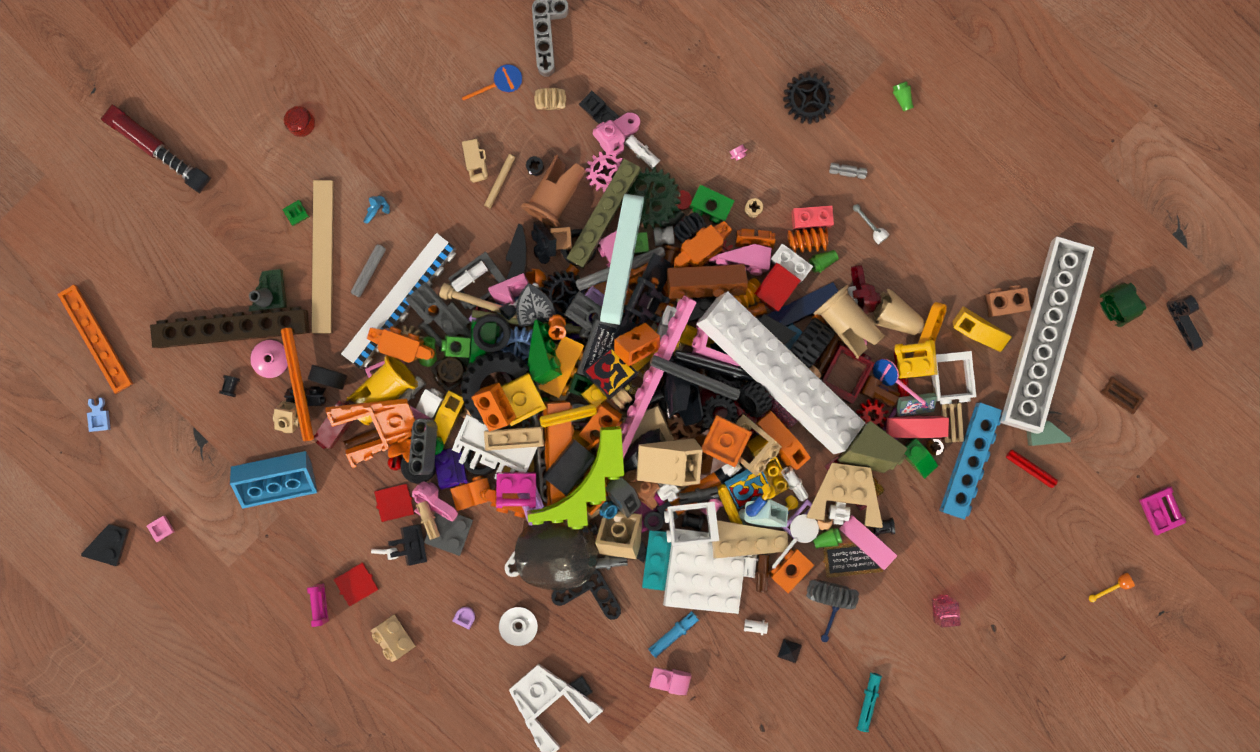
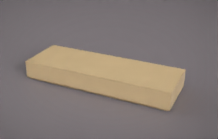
[484,426,544,451]

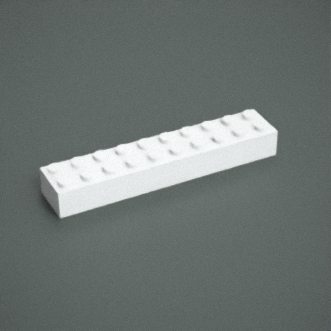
[1000,237,1094,434]
[696,291,865,454]

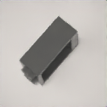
[448,251,506,310]

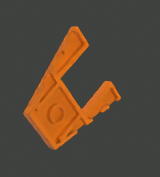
[325,399,416,468]

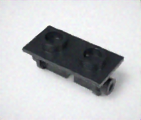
[284,386,326,406]

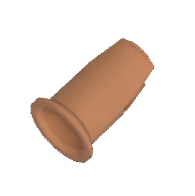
[521,154,586,228]

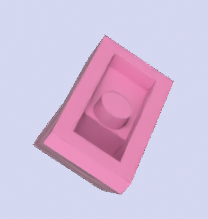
[488,273,528,307]

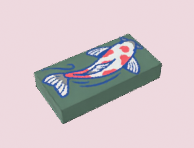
[896,393,937,417]

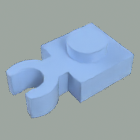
[87,398,111,432]

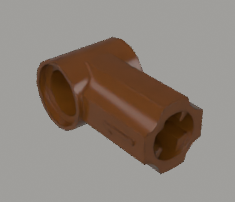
[859,375,900,408]

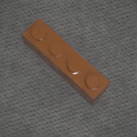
[667,264,748,299]

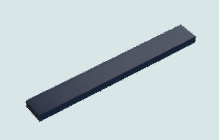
[710,282,838,355]

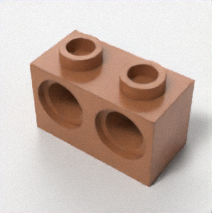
[985,285,1031,317]

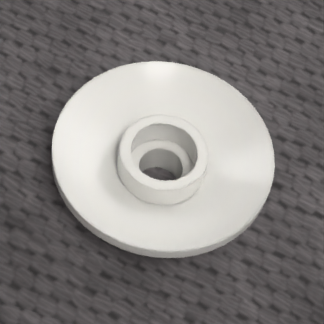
[499,607,538,646]

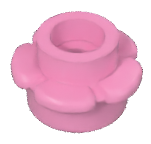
[730,144,748,161]

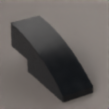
[505,223,527,280]

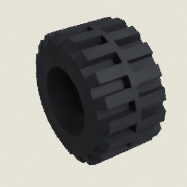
[790,318,835,368]

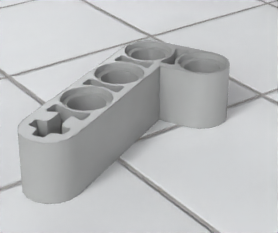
[532,0,569,77]

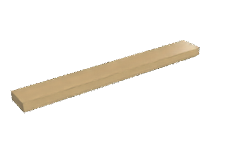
[312,180,334,333]

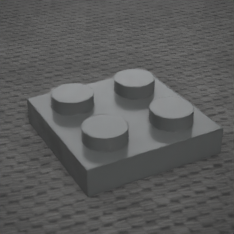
[424,512,474,556]

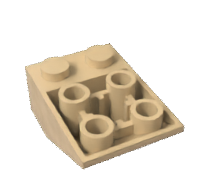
[636,438,703,486]

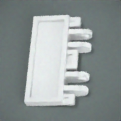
[452,414,538,480]

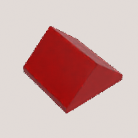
[754,263,801,312]

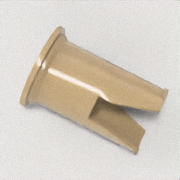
[813,285,885,358]

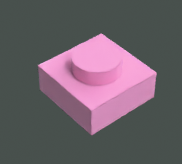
[147,516,175,542]

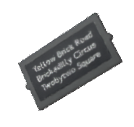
[577,319,618,375]

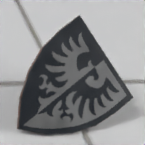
[516,282,556,327]

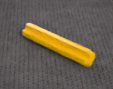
[540,404,597,427]
[717,484,743,525]

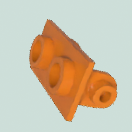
[735,228,776,250]

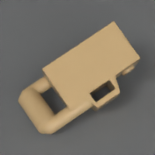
[462,139,488,183]

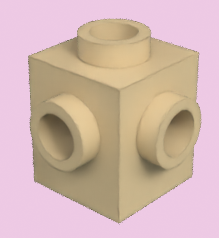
[273,401,300,433]

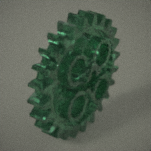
[620,167,681,229]

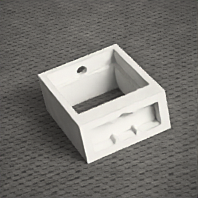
[932,351,976,405]
[664,502,719,546]

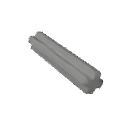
[351,244,386,297]

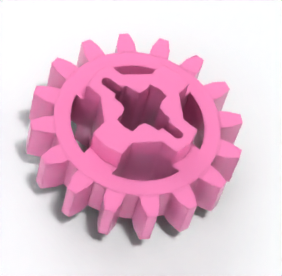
[586,152,623,193]

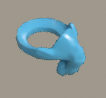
[363,196,390,224]

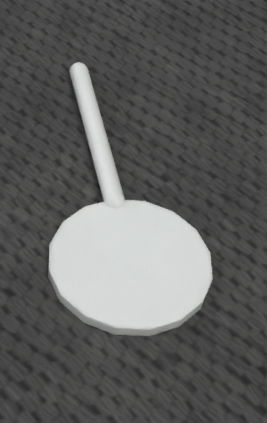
[772,514,819,569]

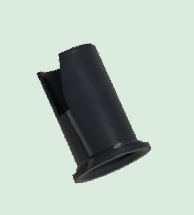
[662,351,703,426]

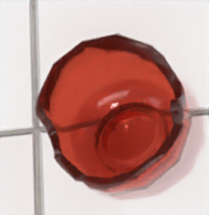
[283,106,315,137]

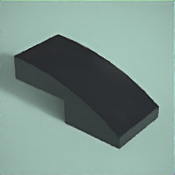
[579,90,620,124]

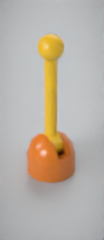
[1089,573,1135,602]

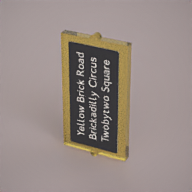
[823,543,883,578]

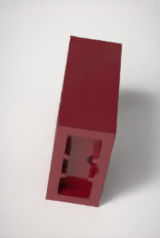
[820,344,875,404]

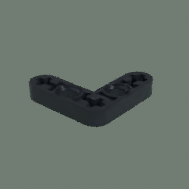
[1167,295,1203,351]
[551,569,621,620]

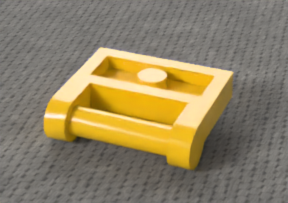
[895,340,938,378]

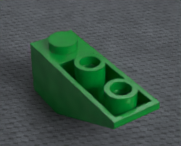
[528,319,562,385]

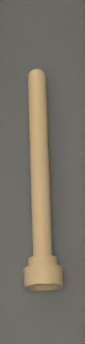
[439,283,517,319]

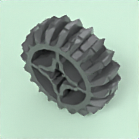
[806,579,859,610]

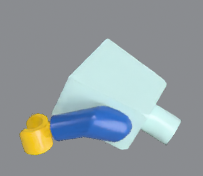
[739,484,798,527]

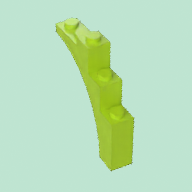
[527,426,624,529]

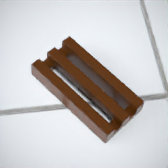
[1100,377,1144,414]

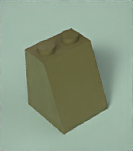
[837,421,908,473]

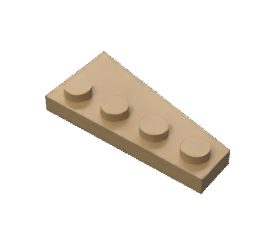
[712,520,788,559]

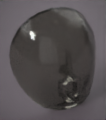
[515,519,598,591]

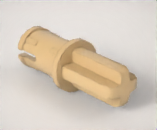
[416,501,440,540]

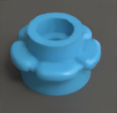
[599,500,618,519]

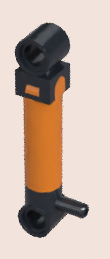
[642,463,745,531]

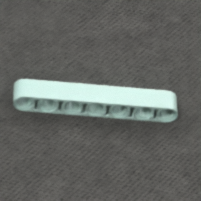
[600,194,644,325]

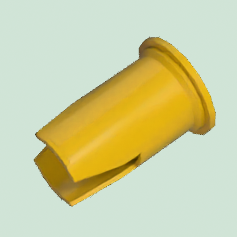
[346,355,418,426]

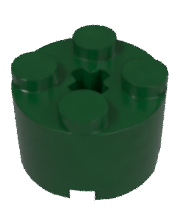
[1100,282,1146,327]

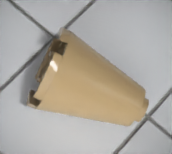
[869,289,925,335]

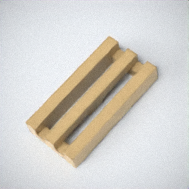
[941,403,964,443]

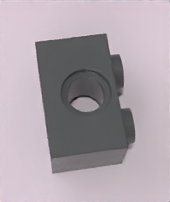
[605,476,641,518]

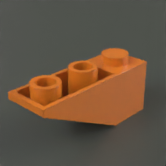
[756,411,811,470]

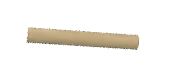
[484,154,516,209]

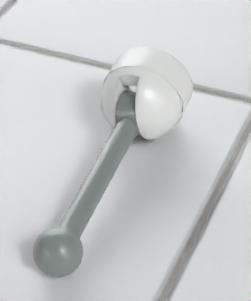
[853,204,890,245]

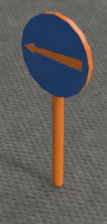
[462,64,522,100]

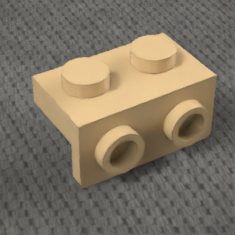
[371,615,416,662]

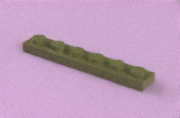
[567,159,641,268]

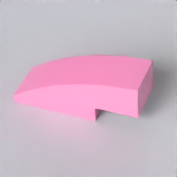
[839,515,897,570]

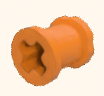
[548,314,566,340]

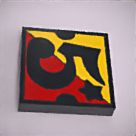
[583,347,638,400]

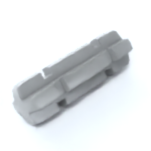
[829,163,867,179]

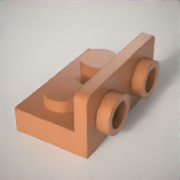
[622,469,660,510]

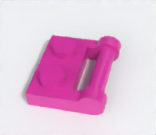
[496,472,536,508]
[1139,486,1187,535]
[307,583,329,627]

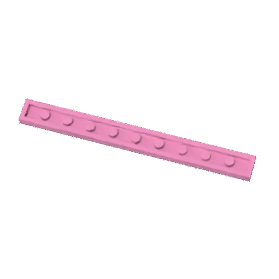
[620,295,696,458]

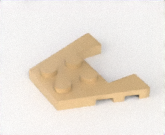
[806,463,883,528]

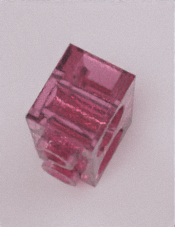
[932,595,961,627]

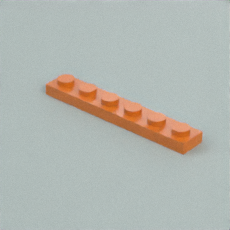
[57,285,133,394]

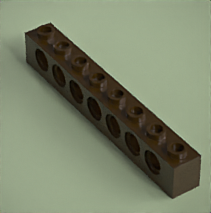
[150,306,310,349]

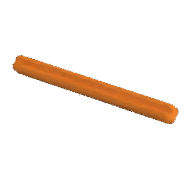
[281,327,314,442]

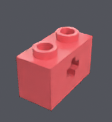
[791,206,834,230]

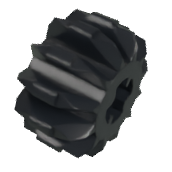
[674,213,707,243]

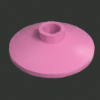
[251,340,288,378]

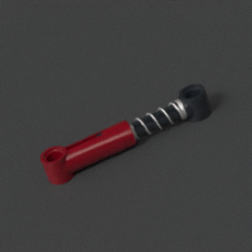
[101,104,212,194]

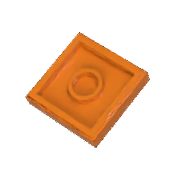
[701,415,752,467]

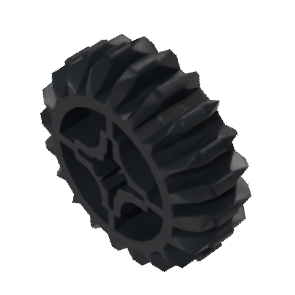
[783,72,835,124]
[539,270,588,322]

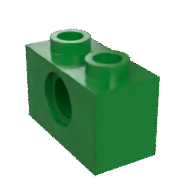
[690,184,735,224]

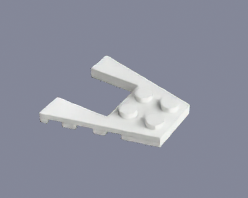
[509,664,604,752]

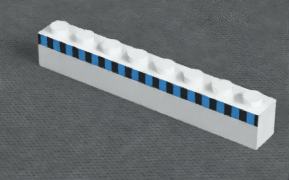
[341,233,457,369]

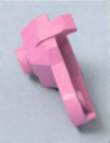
[593,113,640,156]
[412,481,458,521]

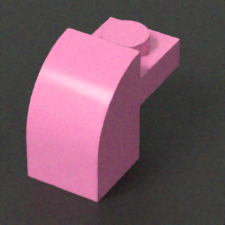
[650,667,691,695]

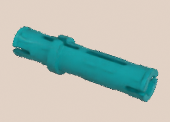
[856,672,882,732]

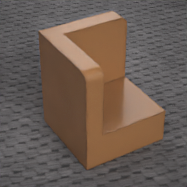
[551,227,572,250]

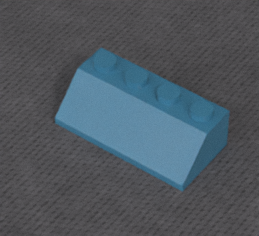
[230,451,317,509]

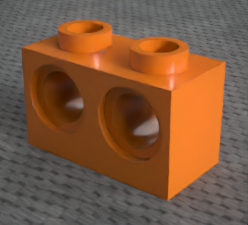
[472,383,516,432]
[579,401,622,449]

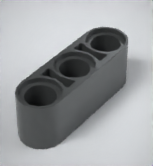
[409,419,437,475]

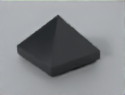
[777,639,802,663]

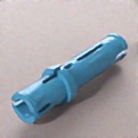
[648,611,699,658]

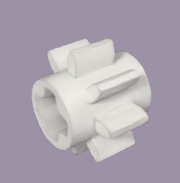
[657,483,680,502]
[829,502,850,525]

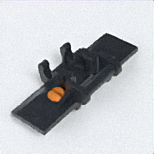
[613,253,674,338]

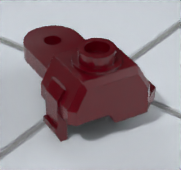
[851,265,881,314]

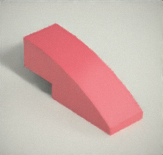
[886,415,949,438]

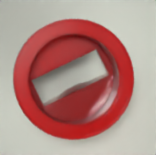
[387,456,402,471]

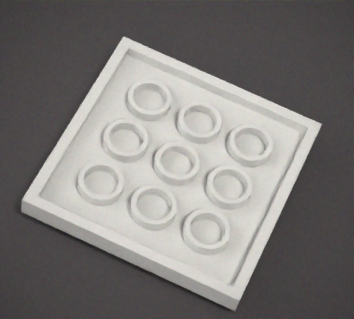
[663,528,746,614]

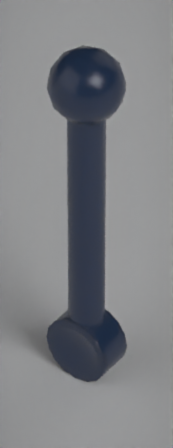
[821,606,840,642]

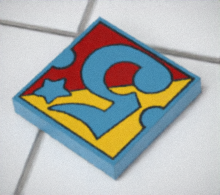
[724,469,770,509]

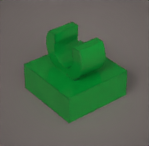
[282,200,310,227]

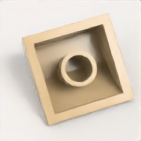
[595,511,642,559]

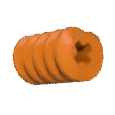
[788,227,829,253]

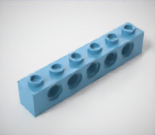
[939,403,1002,520]

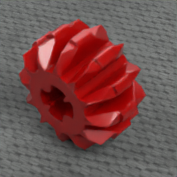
[856,399,888,428]

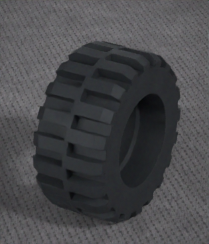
[461,350,537,428]

